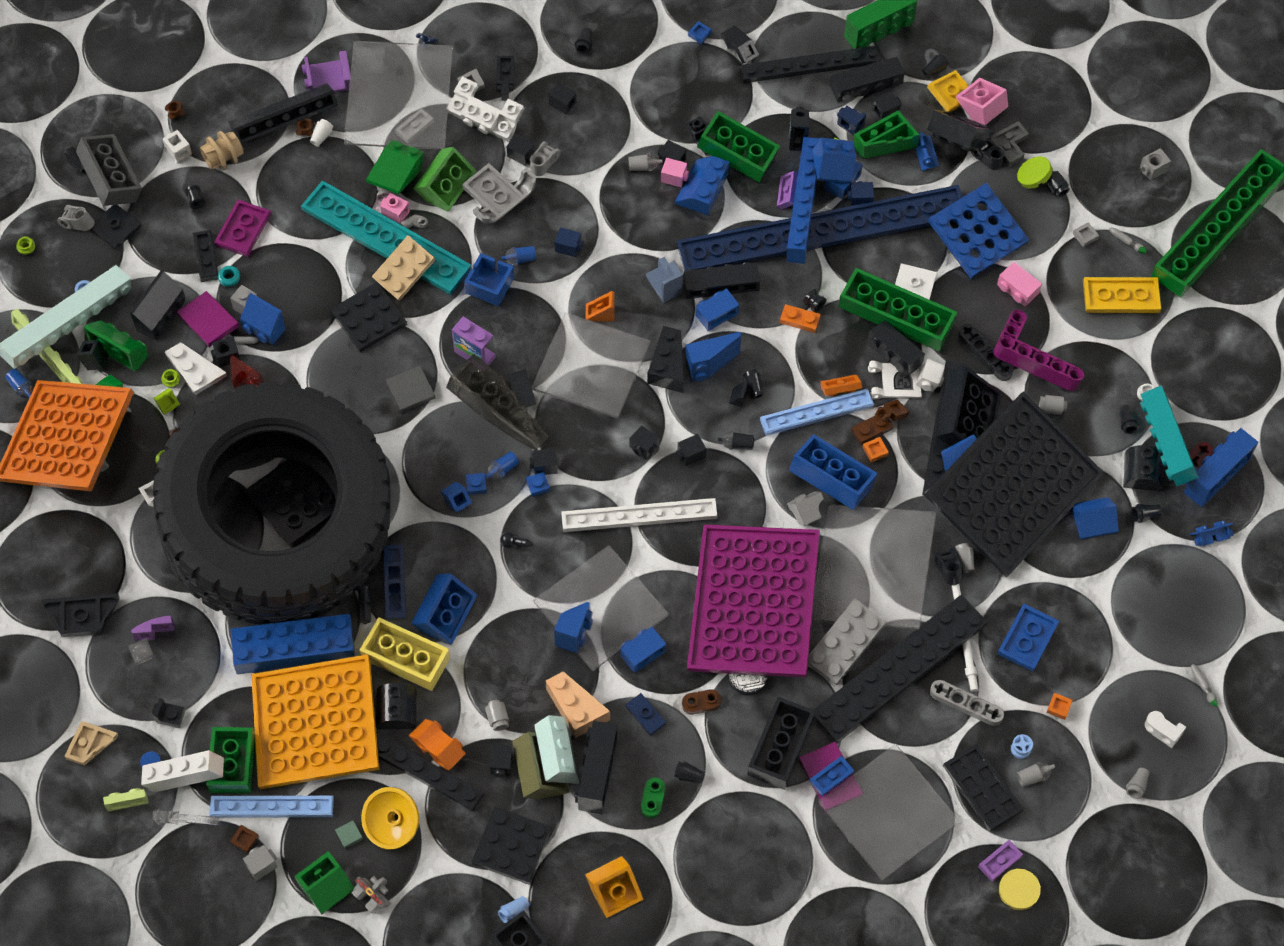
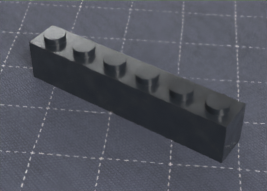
[228,83,338,144]

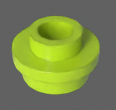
[16,237,35,255]
[161,369,180,388]

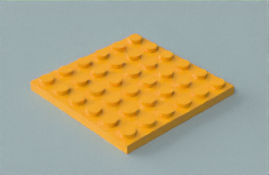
[251,654,379,789]

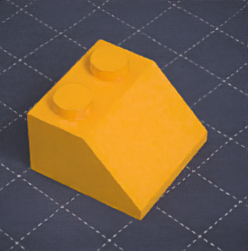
[585,856,643,918]

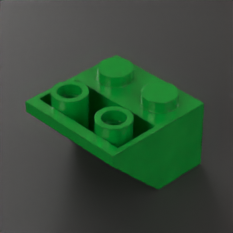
[295,851,354,915]

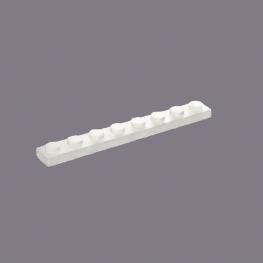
[561,498,717,532]

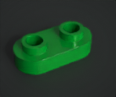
[641,777,665,818]

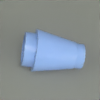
[498,896,530,923]

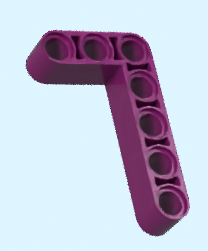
[993,310,1084,391]

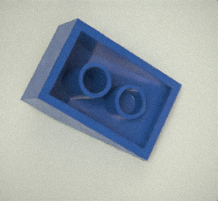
[685,332,741,382]

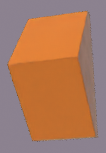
[585,291,615,322]

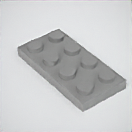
[808,599,886,685]

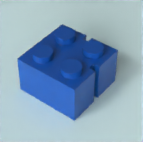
[464,253,515,307]

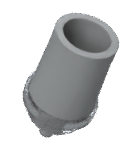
[629,153,663,171]
[1016,761,1055,787]

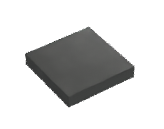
[386,366,436,413]

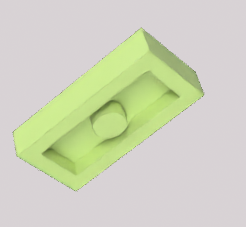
[103,788,149,812]

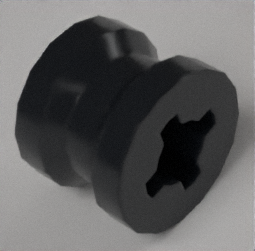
[803,289,827,312]

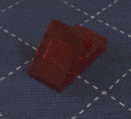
[230,355,263,389]

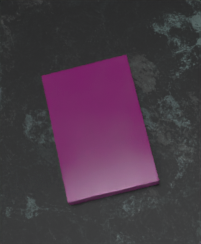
[214,199,271,257]
[177,291,239,348]
[799,742,863,812]

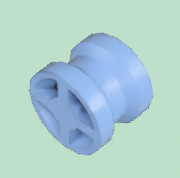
[1011,734,1033,759]

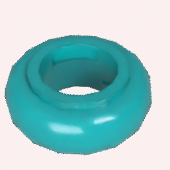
[218,266,241,287]

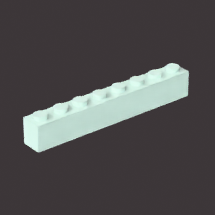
[0,265,131,369]

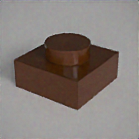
[230,825,259,854]

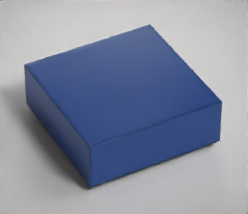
[688,21,712,44]

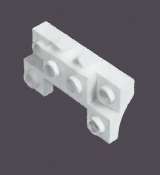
[446,76,525,142]

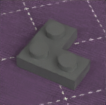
[990,121,1029,166]

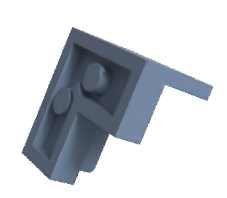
[646,257,683,303]

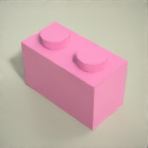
[997,262,1042,307]

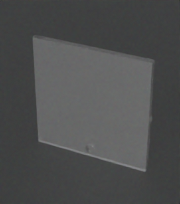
[531,312,651,419]
[533,545,669,671]
[818,744,960,881]

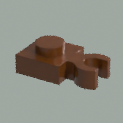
[875,400,910,422]

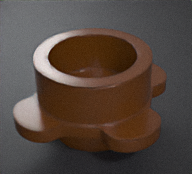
[165,101,185,119]
[296,119,314,136]

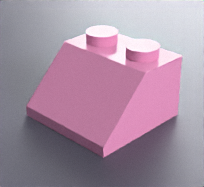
[956,78,1008,125]

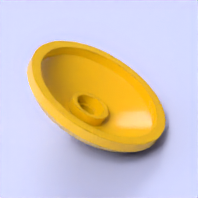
[361,787,419,849]

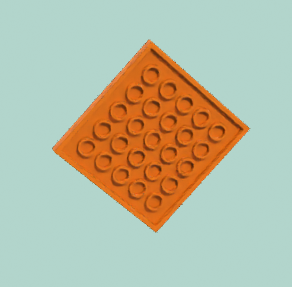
[0,380,134,491]

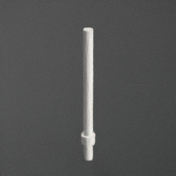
[952,584,978,692]

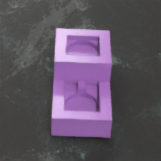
[131,616,174,641]

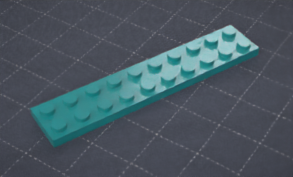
[301,180,472,295]

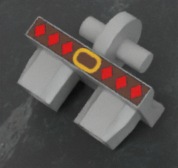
[352,876,391,914]

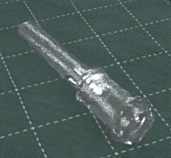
[153,808,220,825]

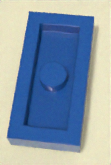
[810,756,854,797]

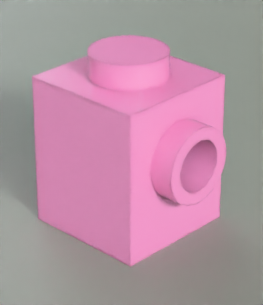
[661,158,689,188]
[380,193,410,224]

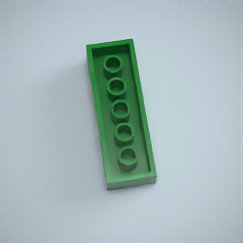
[838,268,957,352]

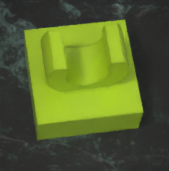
[154,388,180,415]

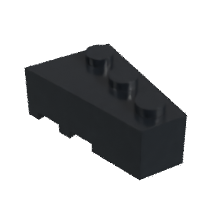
[647,326,684,393]

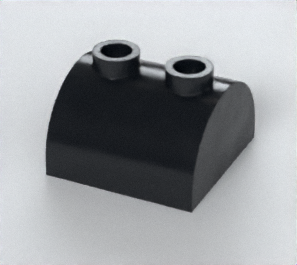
[1123,445,1163,492]
[376,683,417,730]

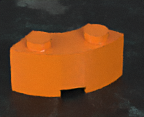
[409,719,466,771]

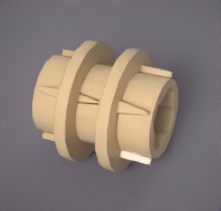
[200,131,244,170]

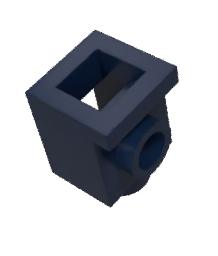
[837,106,866,135]

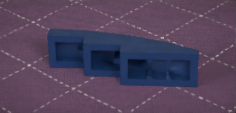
[384,545,406,619]

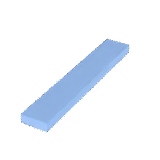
[760,388,874,436]
[210,796,334,818]

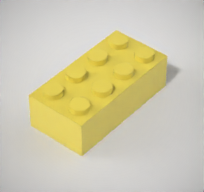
[360,617,450,691]

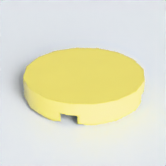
[999,869,1041,911]

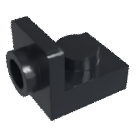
[152,698,186,728]

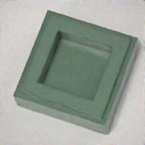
[335,821,363,849]

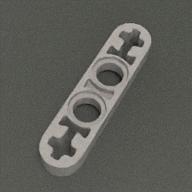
[930,680,1004,726]

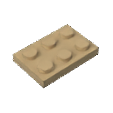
[372,235,436,301]

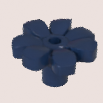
[416,33,438,50]

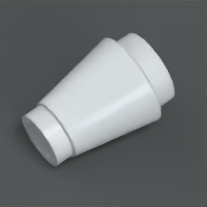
[310,119,333,147]

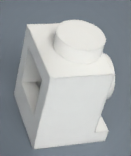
[163,130,192,163]

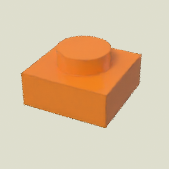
[863,437,889,463]
[1046,693,1073,720]

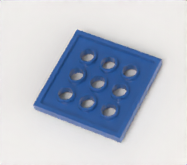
[928,183,1029,279]

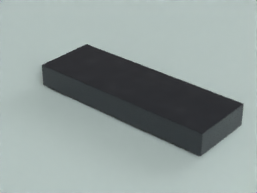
[193,230,218,282]

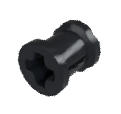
[185,185,205,209]

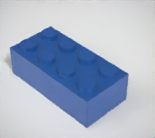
[1184,428,1259,508]
[789,434,878,510]

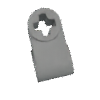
[530,141,561,176]
[57,205,95,231]

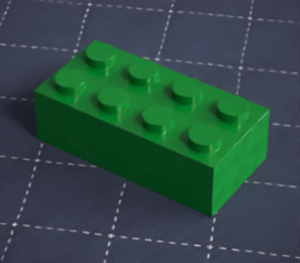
[844,0,917,49]
[697,111,780,183]

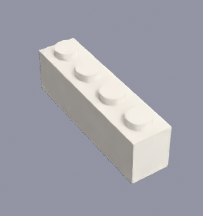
[141,751,224,792]

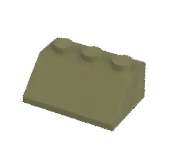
[512,732,569,799]

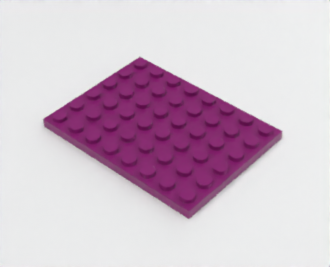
[687,525,820,678]

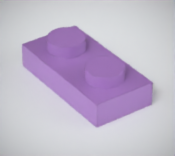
[777,171,798,210]
[978,840,1023,882]

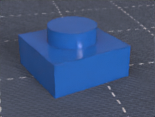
[526,472,550,497]
[466,473,487,495]

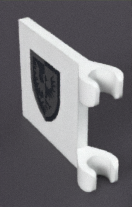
[868,361,922,400]

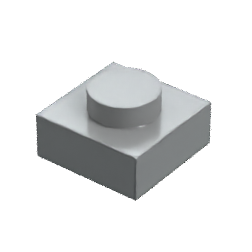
[1073,222,1099,247]

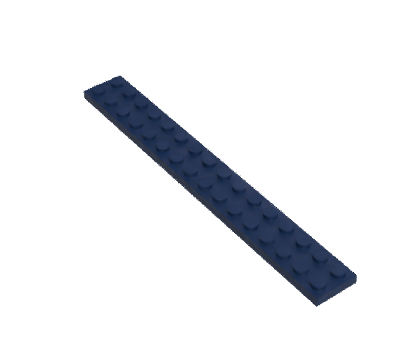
[677,185,969,271]

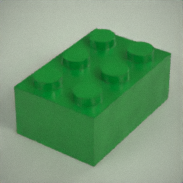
[206,727,255,794]

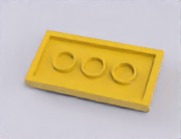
[1083,277,1161,313]

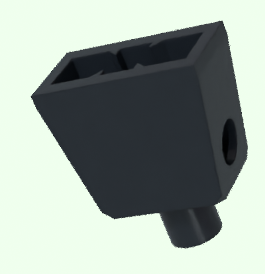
[789,107,809,151]

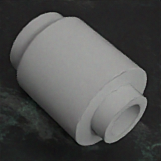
[1039,395,1067,416]
[485,700,509,731]

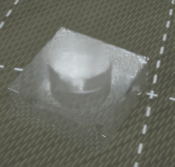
[128,638,155,666]

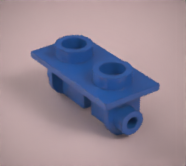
[915,132,939,171]
[1190,520,1233,547]

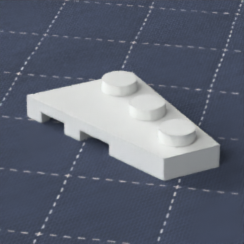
[165,342,227,395]

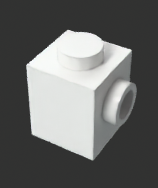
[916,359,945,392]

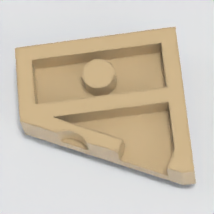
[64,721,118,766]

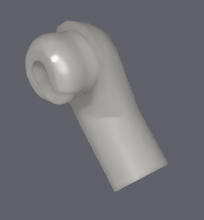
[400,215,428,229]

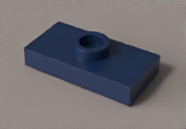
[625,693,666,736]

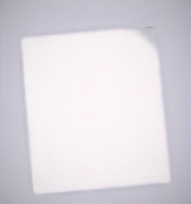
[344,41,453,150]
[812,505,936,629]

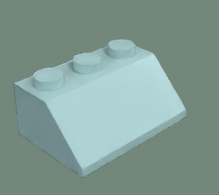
[534,715,579,784]

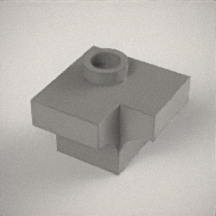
[787,491,824,526]

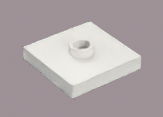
[895,263,937,300]

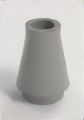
[955,543,975,573]
[1126,768,1150,799]

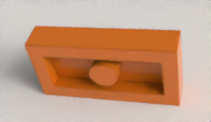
[780,304,821,333]
[820,374,862,396]

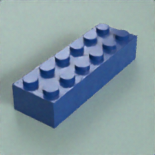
[231,614,355,674]

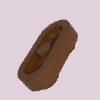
[682,689,721,715]

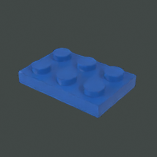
[997,603,1059,672]

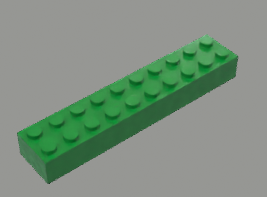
[1151,149,1284,298]

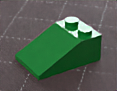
[366,140,425,194]

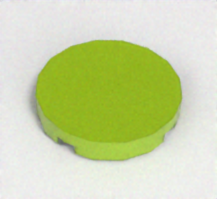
[1017,156,1053,189]

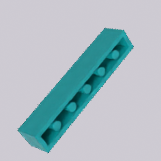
[1140,385,1199,486]

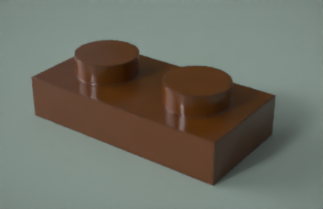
[851,415,894,445]

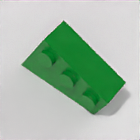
[854,110,919,159]

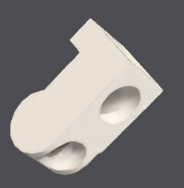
[1145,711,1186,748]

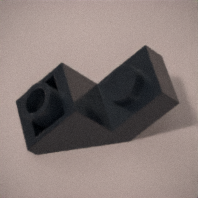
[721,25,759,64]

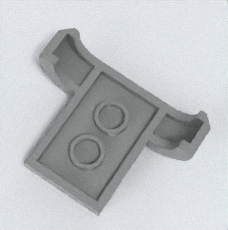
[462,163,536,224]

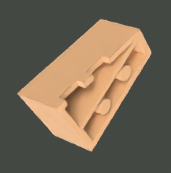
[546,672,610,738]

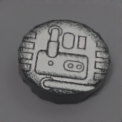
[728,673,767,695]

